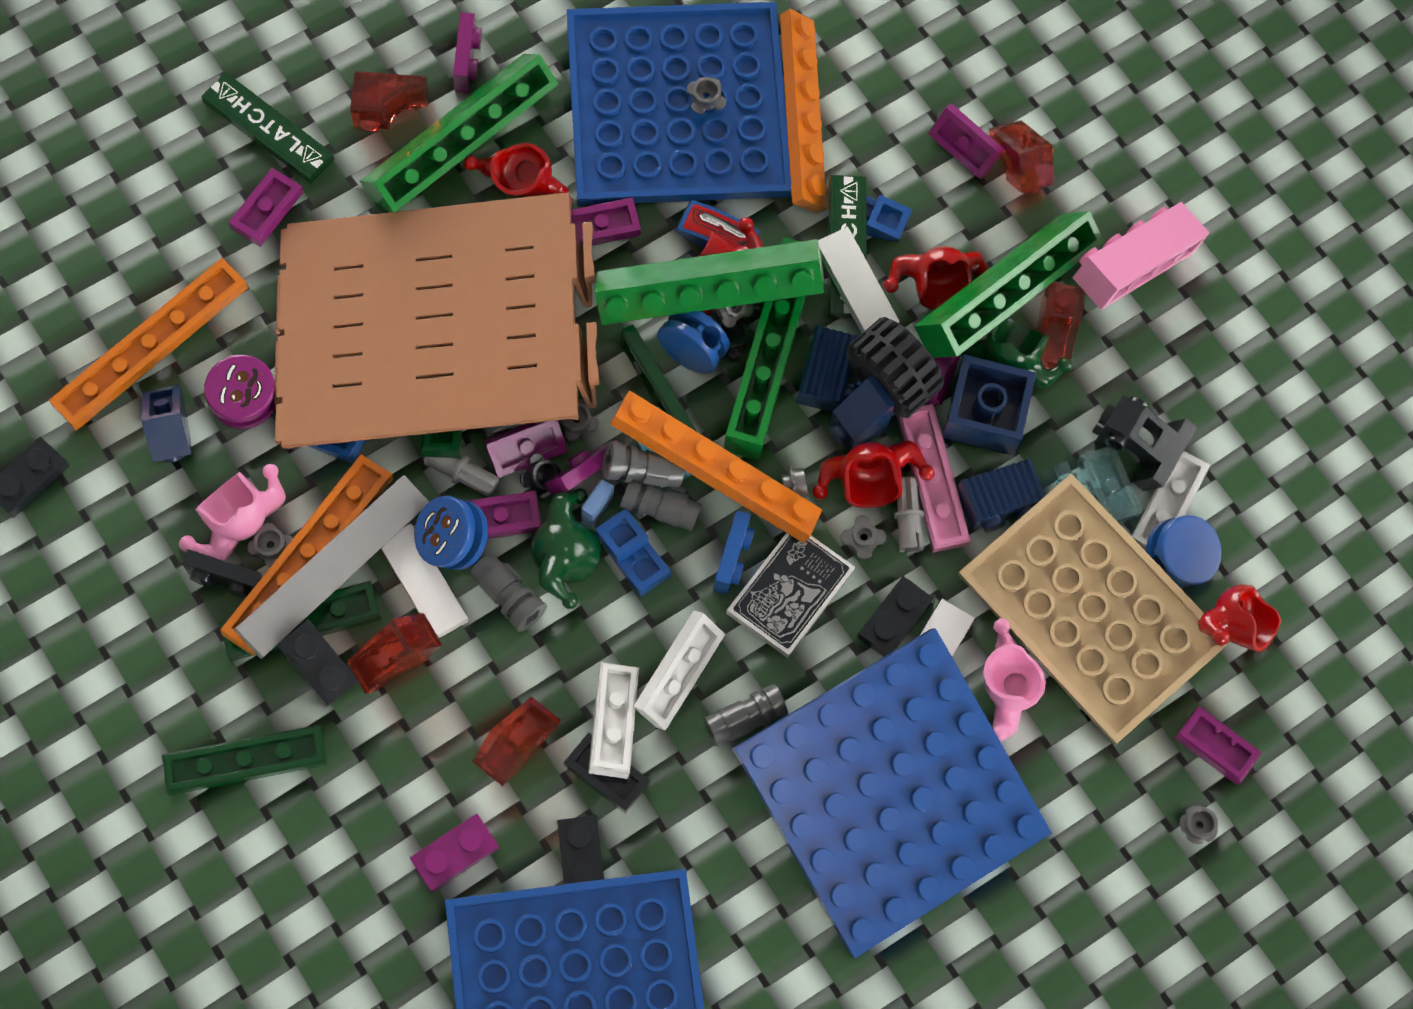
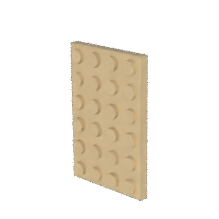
[958,473,1231,745]

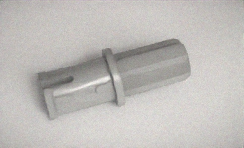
[424,456,499,496]
[894,477,924,553]

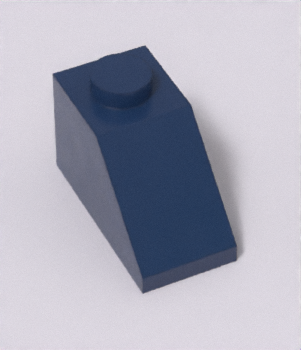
[829,375,895,452]
[141,384,191,462]

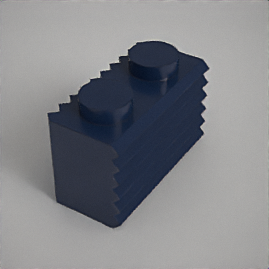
[796,325,858,412]
[957,459,1046,533]

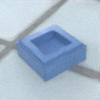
[581,479,614,528]

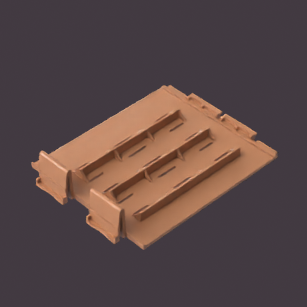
[274,192,600,449]

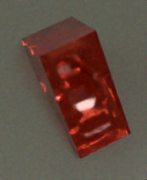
[350,71,429,131]
[989,120,1054,194]
[1037,282,1085,368]
[347,613,443,694]
[472,696,561,786]

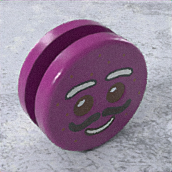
[204,355,276,429]

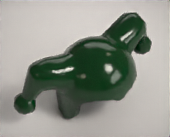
[961,318,1073,389]
[531,488,601,609]

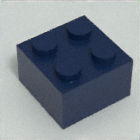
[942,354,1036,456]

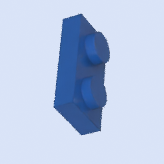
[713,510,755,595]

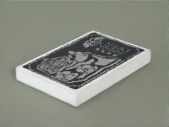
[726,533,855,658]

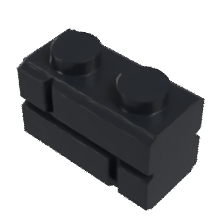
[277,620,359,708]

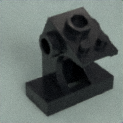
[1092,395,1197,491]

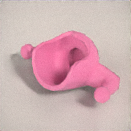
[179,464,286,561]
[983,618,1046,741]

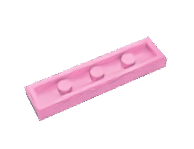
[897,404,971,553]

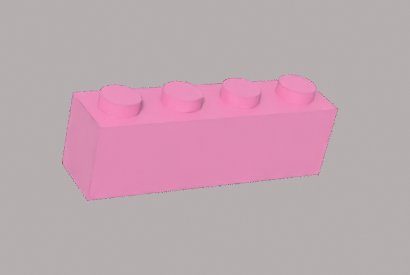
[1073,202,1210,310]

